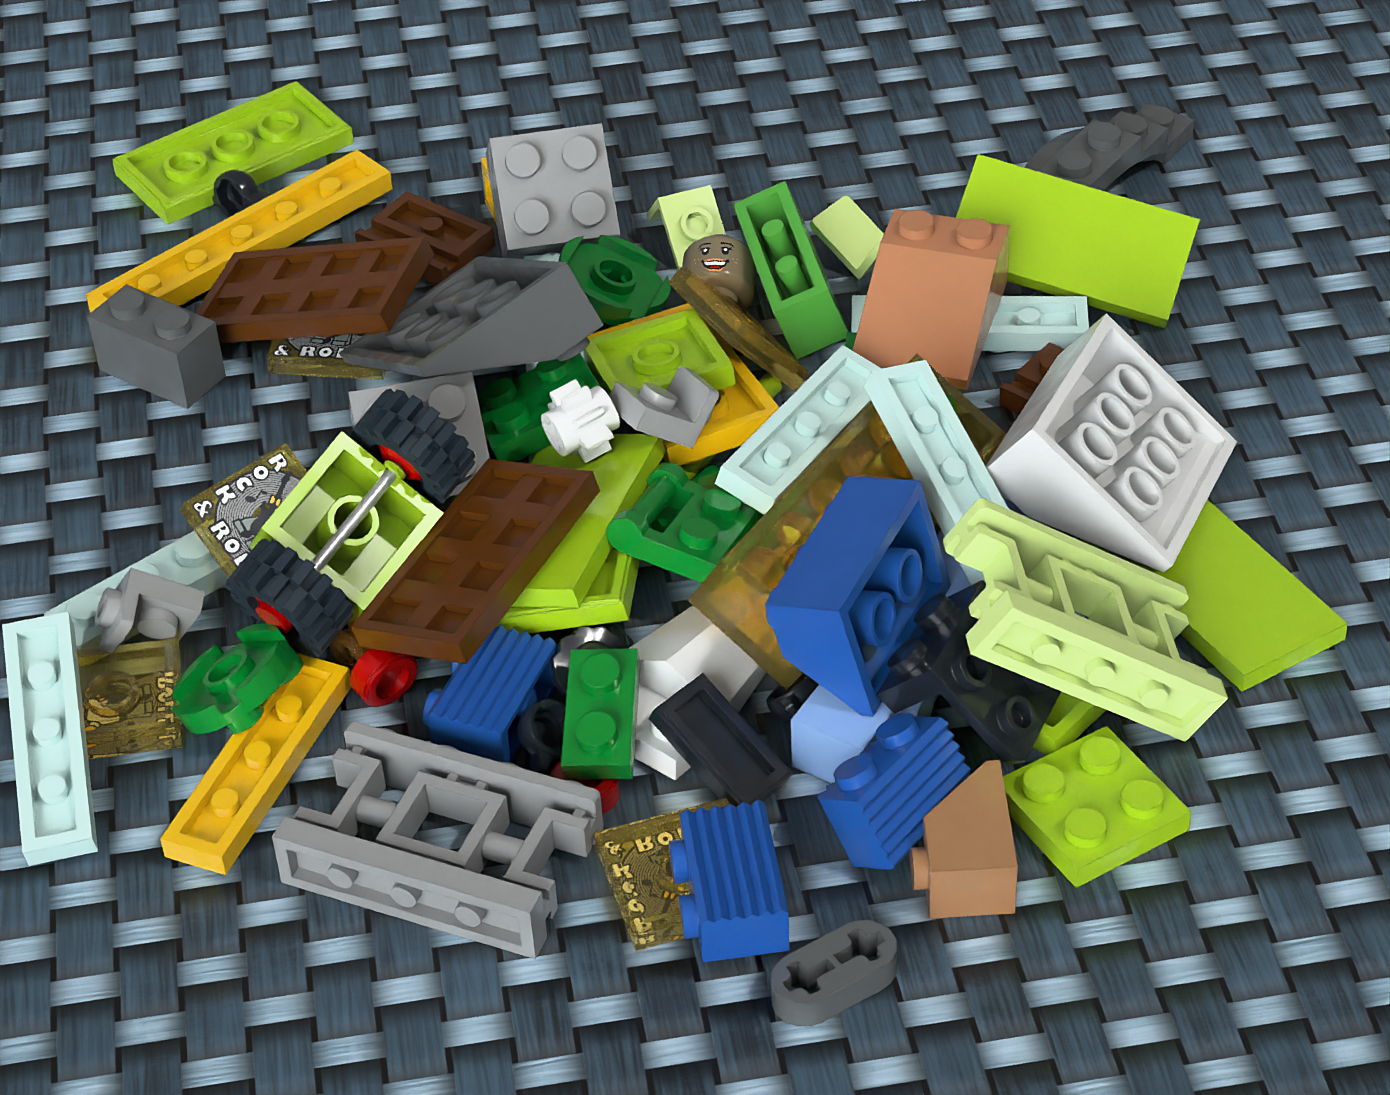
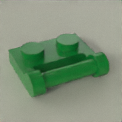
[606,462,759,587]

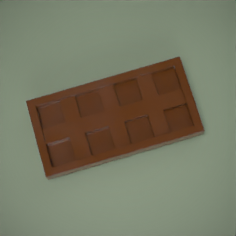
[195,236,434,344]
[351,459,600,664]

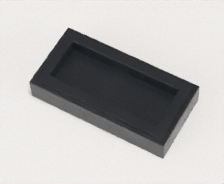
[648,673,793,807]

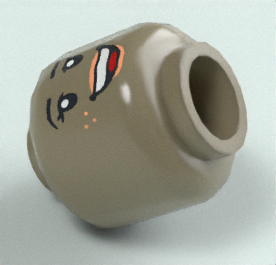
[680,234,756,322]

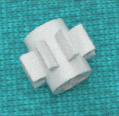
[541,379,620,463]

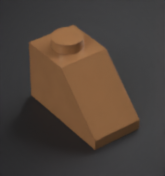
[910,760,1018,919]

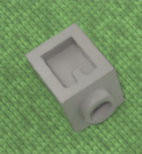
[609,366,719,448]
[95,568,205,654]

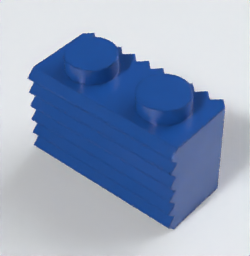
[423,625,558,763]
[817,713,971,870]
[669,800,789,962]

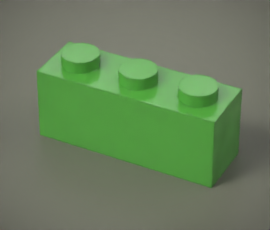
[733,181,848,360]

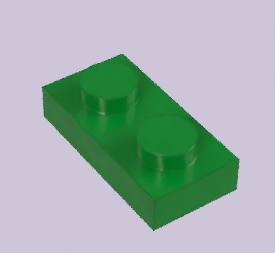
[561,648,641,780]

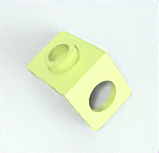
[646,185,726,271]
[810,196,884,280]

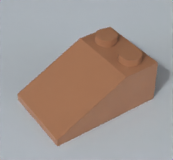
[853,209,1010,390]

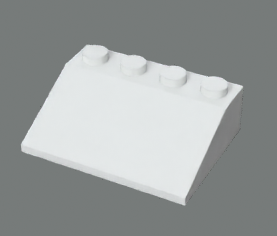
[985,313,1237,573]

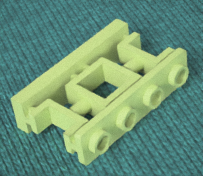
[943,498,1228,742]

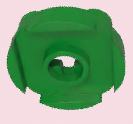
[557,235,671,328]
[171,622,303,734]

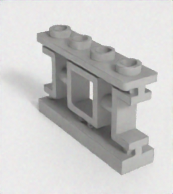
[272,721,604,959]

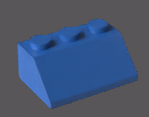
[765,476,951,717]

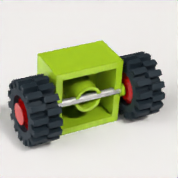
[226,388,475,657]

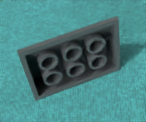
[339,256,603,377]

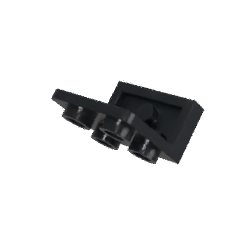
[876,580,1061,765]

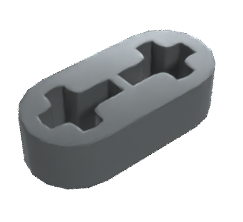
[771,920,897,1026]

